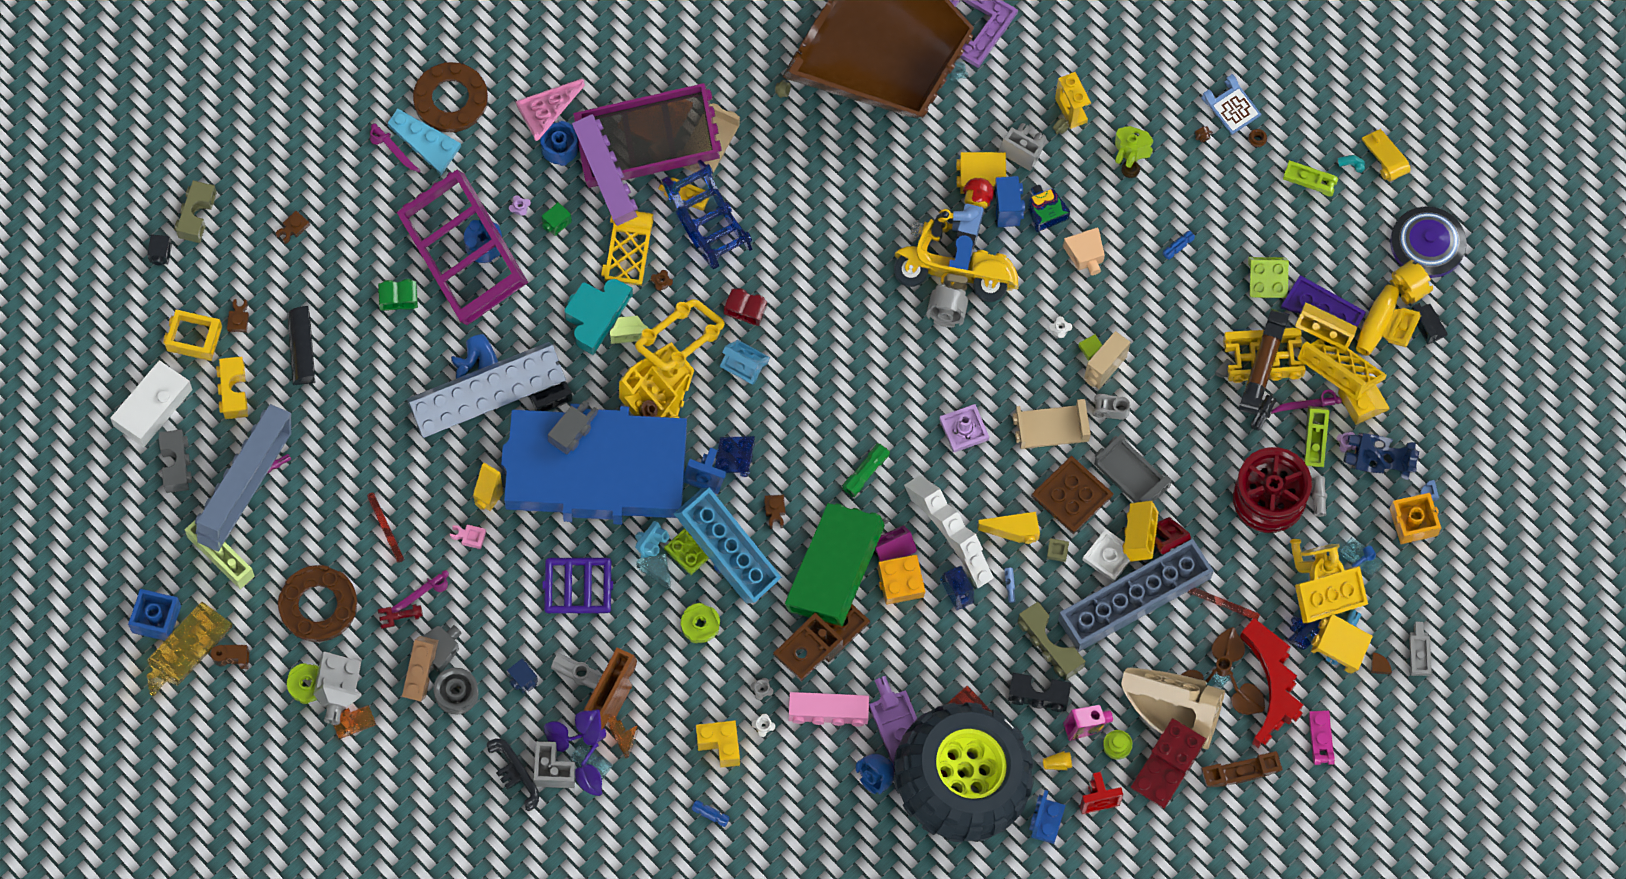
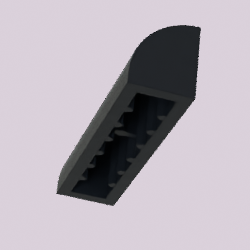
[287,306,316,385]

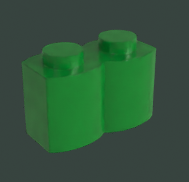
[378,279,418,311]

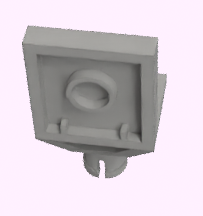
[314,652,361,725]

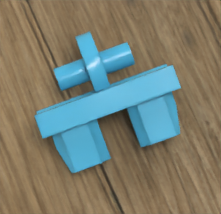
[635,521,670,560]

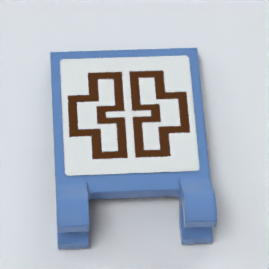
[1201,74,1261,135]

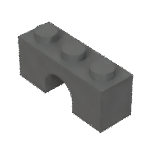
[159,429,192,493]

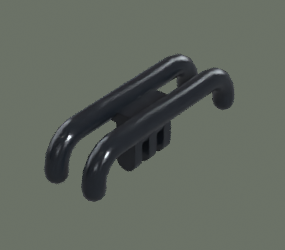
[487,738,539,811]

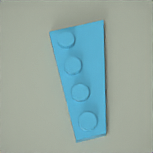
[388,109,461,175]

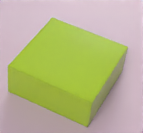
[1078,334,1103,361]

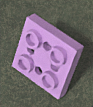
[939,404,990,453]

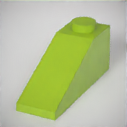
[1304,406,1329,467]

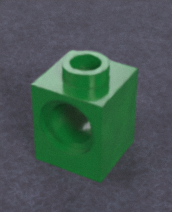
[542,202,572,236]

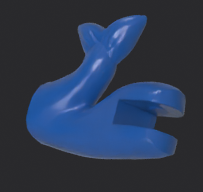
[451,334,498,379]

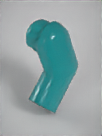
[1338,155,1365,172]

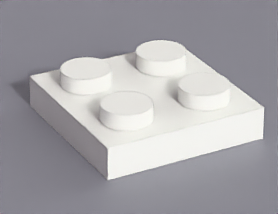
[1082,529,1130,583]

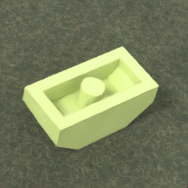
[610,316,648,344]

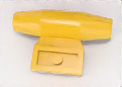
[1356,285,1421,356]

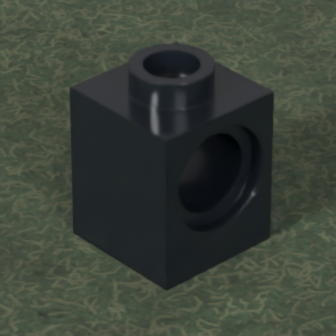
[147,234,172,266]

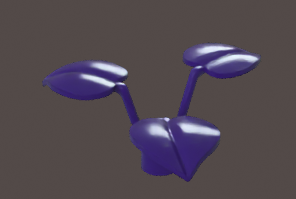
[544,710,606,796]

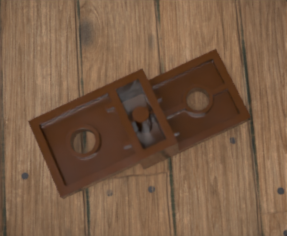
[773,604,870,682]

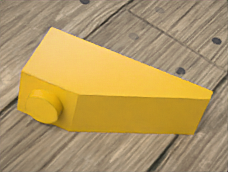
[473,463,503,511]
[977,512,1040,544]

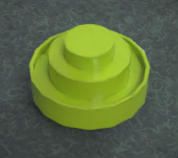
[1103,730,1133,760]

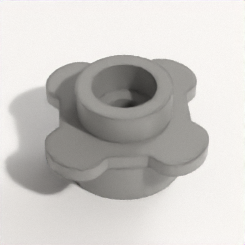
[751,678,773,700]

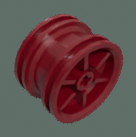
[1233,447,1312,533]

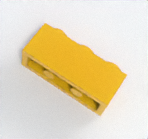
[1295,302,1357,351]
[1122,501,1159,562]

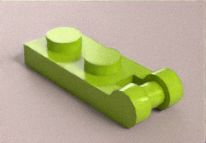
[1283,160,1338,196]

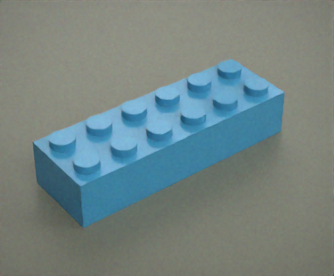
[674,487,782,604]

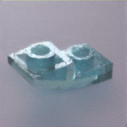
[1339,537,1383,578]

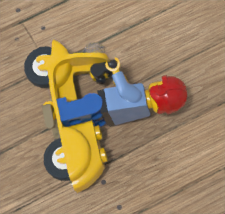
[894,178,1019,302]

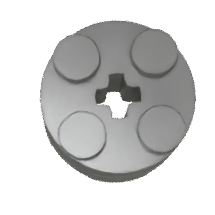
[926,285,968,327]

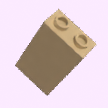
[676,103,740,179]
[1012,399,1091,449]

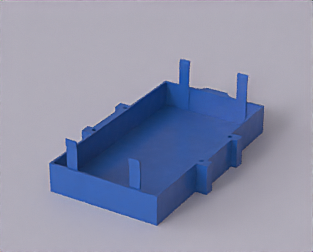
[501,404,687,525]

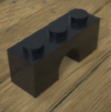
[1008,672,1071,712]

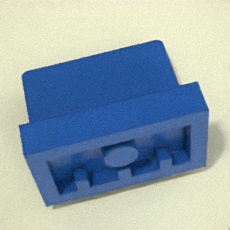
[1029,790,1066,844]

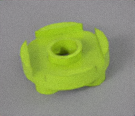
[681,603,720,643]
[287,663,319,704]

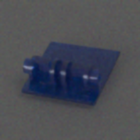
[715,436,755,477]

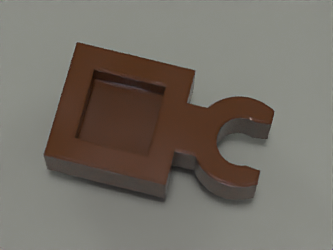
[276,211,310,244]
[227,299,249,333]
[765,495,785,529]

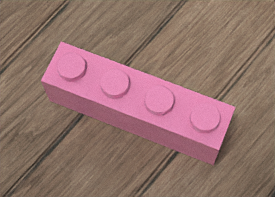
[789,692,869,727]

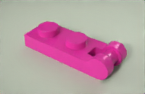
[1309,711,1335,765]

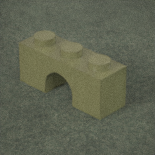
[175,180,217,243]

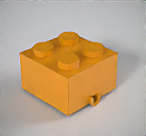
[1389,493,1441,544]
[878,555,925,605]

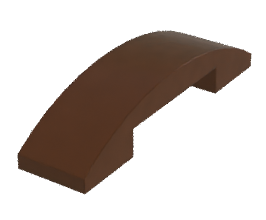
[1201,751,1283,787]

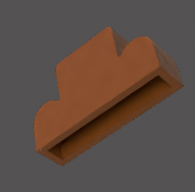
[584,648,637,730]

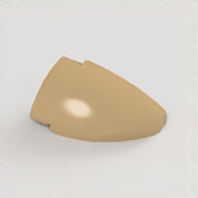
[1121,668,1225,750]

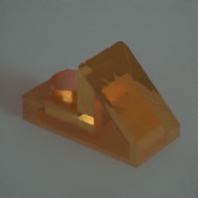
[333,705,376,740]
[608,716,638,758]

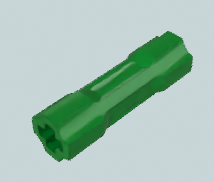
[842,443,890,497]

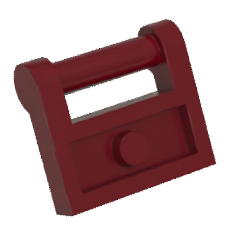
[1154,517,1191,555]

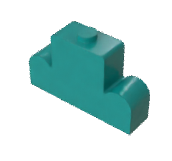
[565,279,633,355]

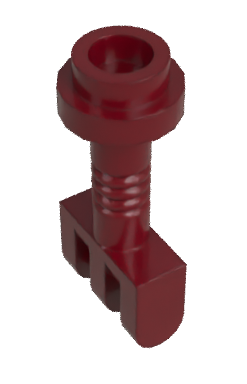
[378,604,423,629]

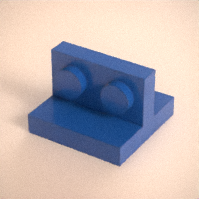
[684,448,726,495]

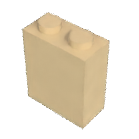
[1084,331,1131,389]

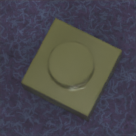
[1047,538,1069,562]

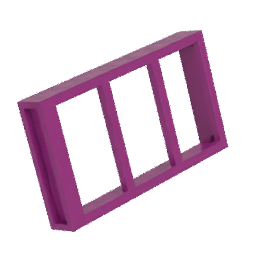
[397,169,529,326]

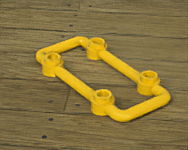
[635,299,725,371]

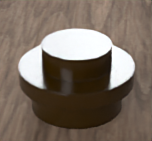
[1121,161,1140,178]

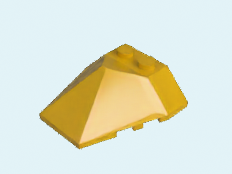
[619,342,694,418]

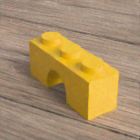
[216,357,248,419]

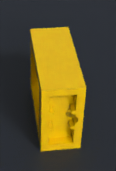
[163,310,222,361]

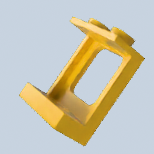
[1055,72,1091,129]

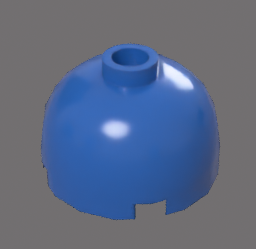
[856,754,894,795]

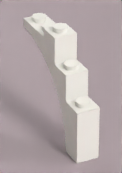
[904,475,994,588]

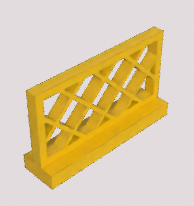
[1297,339,1387,400]

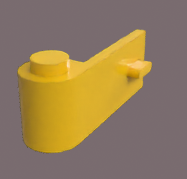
[1362,129,1411,182]

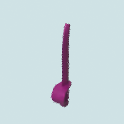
[369,123,421,173]
[1271,389,1342,414]
[392,570,449,613]

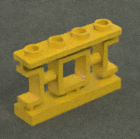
[1223,328,1306,383]

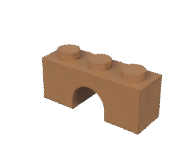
[402,636,439,701]

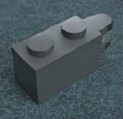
[548,400,598,455]

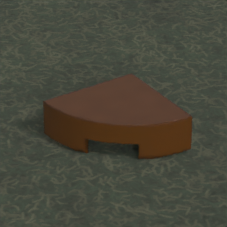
[1371,652,1392,675]

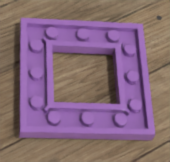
[950,0,1018,68]

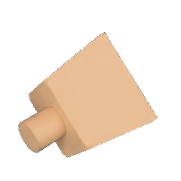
[1063,227,1105,275]

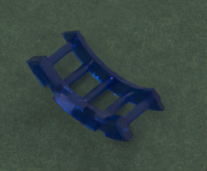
[661,159,753,270]

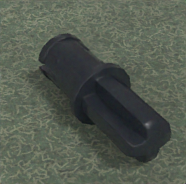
[1250,395,1277,431]

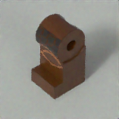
[210,645,250,669]

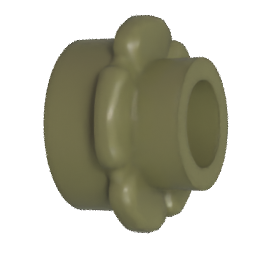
[775,80,791,98]
[1053,118,1070,135]

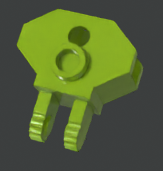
[1115,126,1153,168]

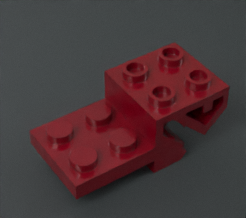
[1130,718,1207,809]

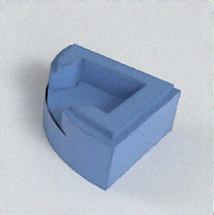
[1419,480,1439,501]

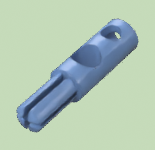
[1004,568,1015,603]

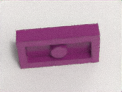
[874,525,917,562]

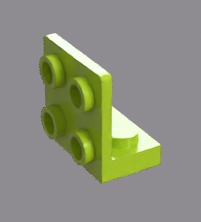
[1248,257,1289,298]

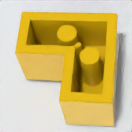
[696,721,740,768]

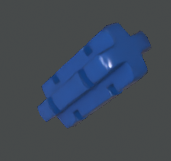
[1162,231,1195,260]
[692,800,730,827]

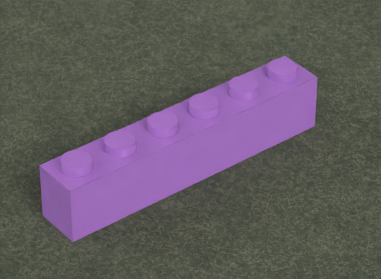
[572,114,638,226]

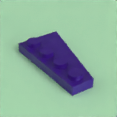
[1281,275,1366,328]

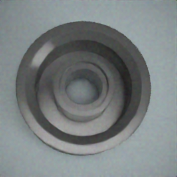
[434,668,479,715]

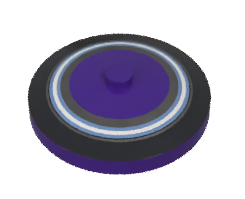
[1390,206,1467,278]

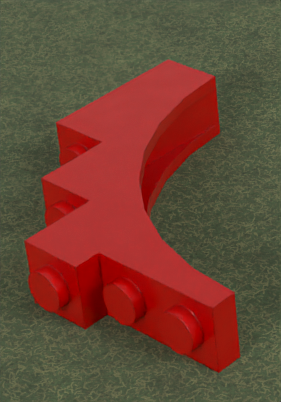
[1240,618,1304,748]

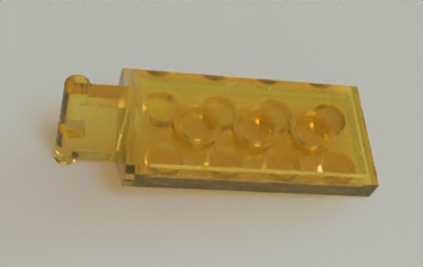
[147,602,232,696]

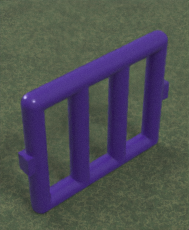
[543,558,613,614]

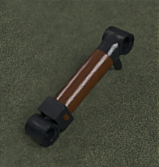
[1238,309,1290,416]

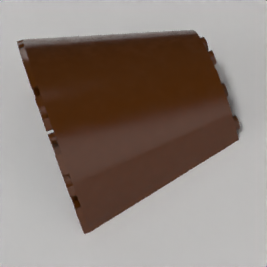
[783,0,974,119]

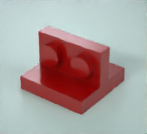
[1080,772,1123,815]

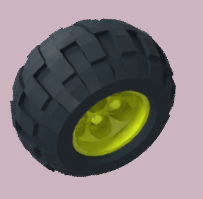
[894,702,1033,843]

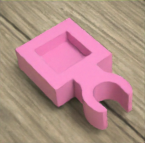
[450,525,486,549]

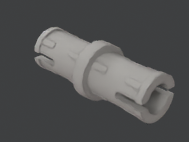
[1312,476,1327,517]

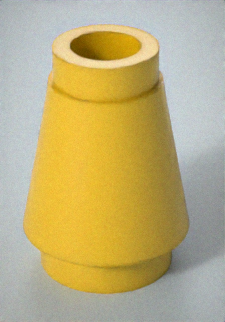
[1043,751,1072,770]

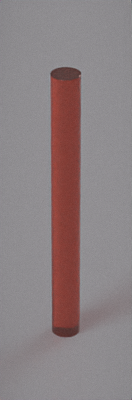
[367,493,404,563]
[1187,588,1260,620]

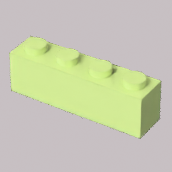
[184,521,255,589]

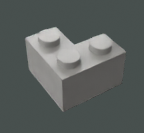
[534,741,576,788]

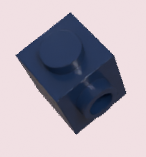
[507,659,538,694]

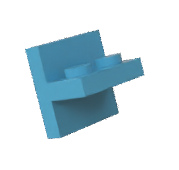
[720,340,771,385]

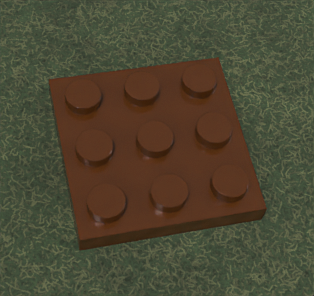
[1031,455,1114,535]

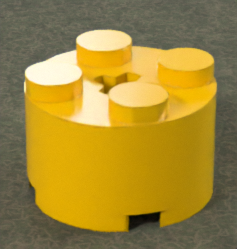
[1389,260,1433,305]

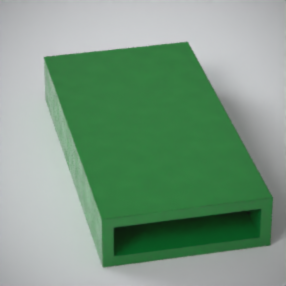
[785,503,885,626]

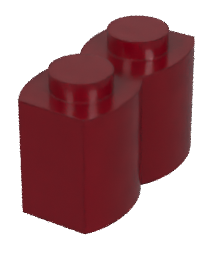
[724,288,767,326]

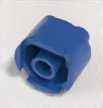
[540,121,579,166]
[464,220,502,263]

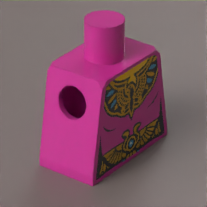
[1063,705,1113,741]

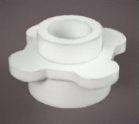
[1049,316,1072,338]
[752,714,775,737]

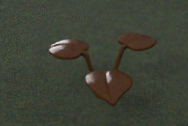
[1181,627,1265,715]

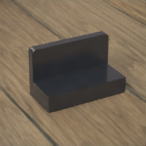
[1411,303,1448,345]

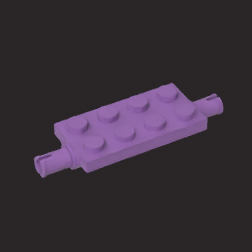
[869,676,917,769]

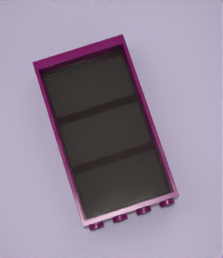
[573,83,722,188]

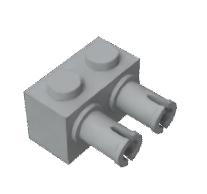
[998,123,1046,171]

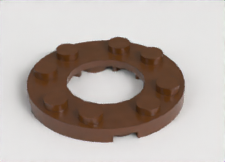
[413,62,488,132]
[278,565,357,642]

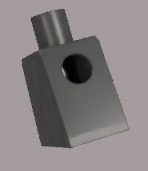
[413,625,462,674]

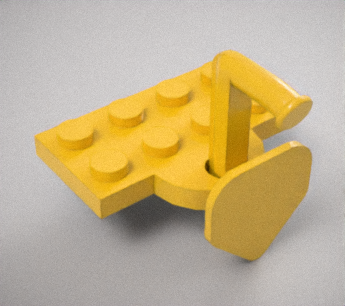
[1290,539,1368,623]

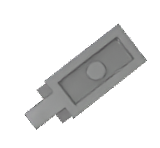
[1409,622,1432,676]

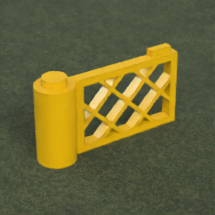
[601,211,654,286]

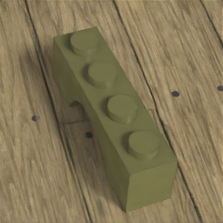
[1018,601,1086,681]

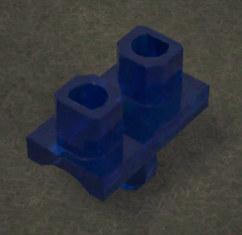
[1287,616,1321,650]

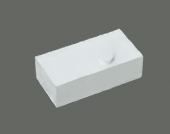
[111,360,192,447]

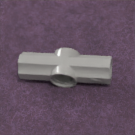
[551,653,602,690]

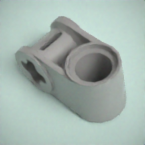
[1093,394,1130,420]

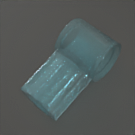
[571,744,613,780]

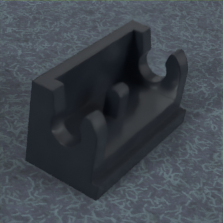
[529,381,573,411]

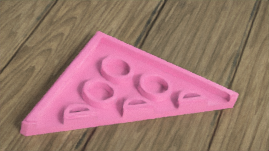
[516,79,585,141]

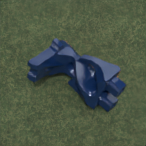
[1343,433,1420,480]

